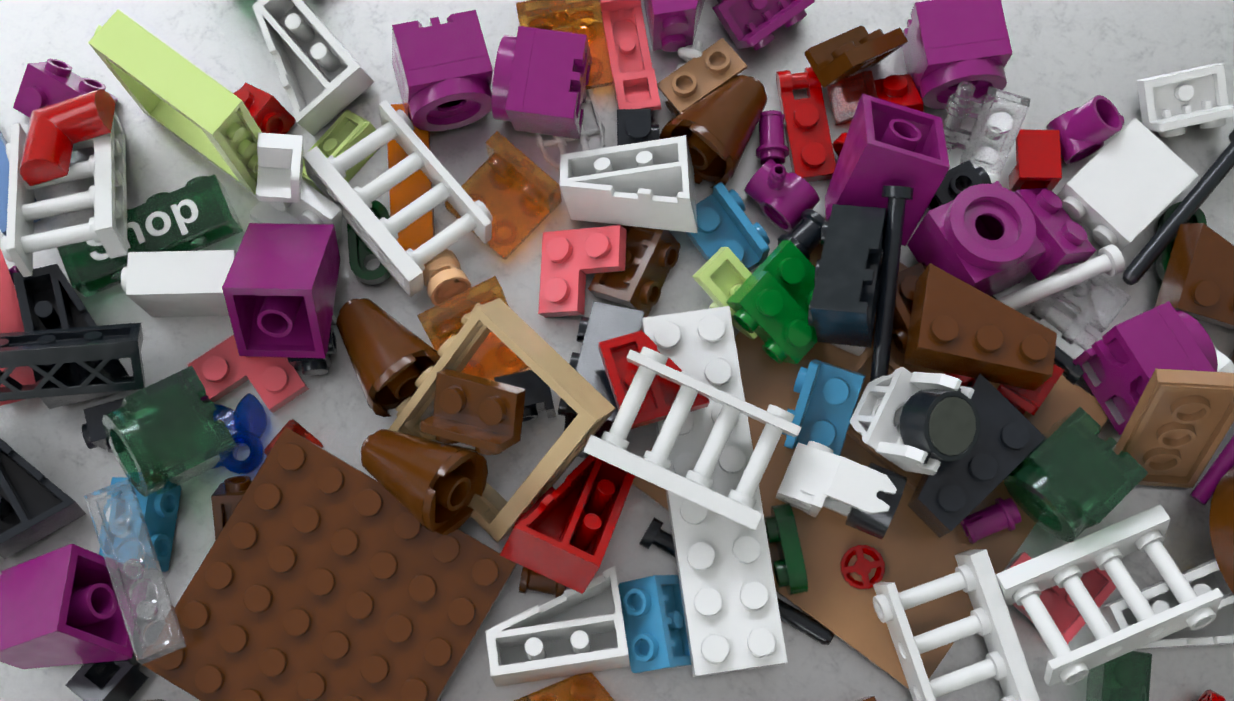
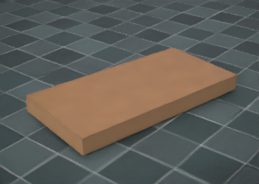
[1104,369,1234,488]

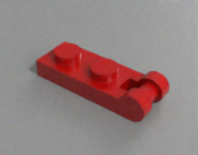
[776,67,836,182]

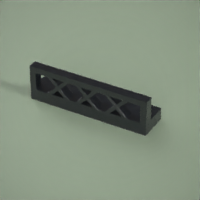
[0,323,146,401]

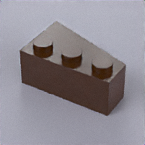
[1155,223,1234,330]
[904,263,1057,391]

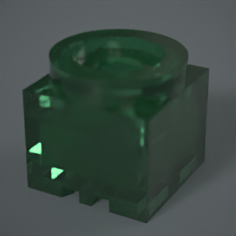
[102,366,236,497]
[1004,407,1148,542]

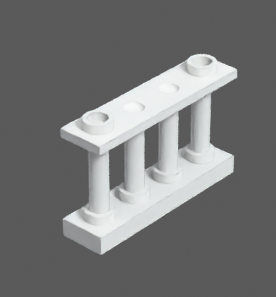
[303,100,493,298]
[1,111,128,277]
[583,347,802,530]
[996,504,1223,687]
[873,549,1040,701]

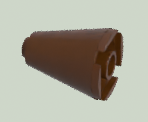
[660,75,768,188]
[336,298,440,417]
[361,429,488,535]

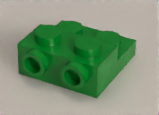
[726,240,818,364]

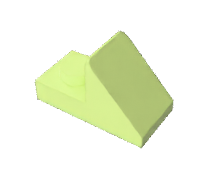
[692,247,758,339]

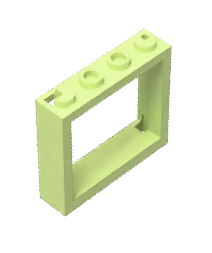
[88,9,262,196]

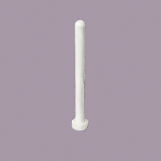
[996,244,1125,310]

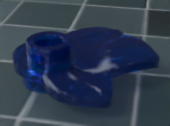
[186,393,267,474]

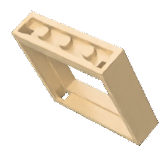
[388,298,616,543]

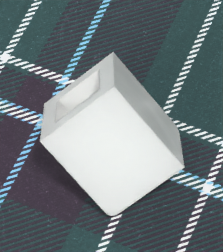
[256,132,303,203]

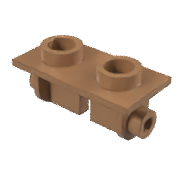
[657,38,748,115]

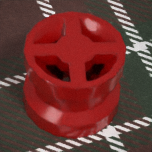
[840,545,885,589]

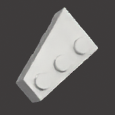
[252,0,374,136]
[560,135,698,233]
[1099,559,1234,650]

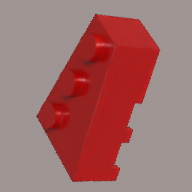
[500,455,635,594]

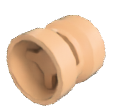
[423,249,471,309]

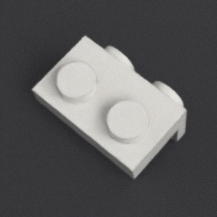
[1137,63,1234,137]

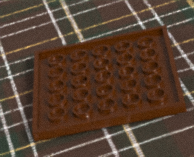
[140,427,517,701]

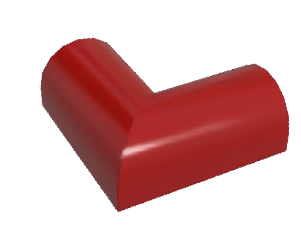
[20,89,116,186]

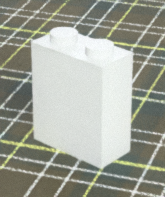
[1057,118,1198,251]
[121,250,236,318]

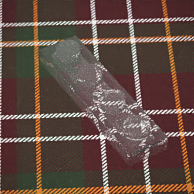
[84,479,186,665]

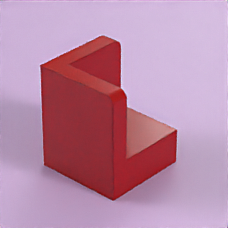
[1009,129,1062,192]

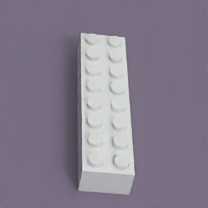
[642,306,788,677]

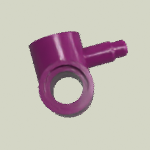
[1046,95,1124,164]
[744,159,820,232]

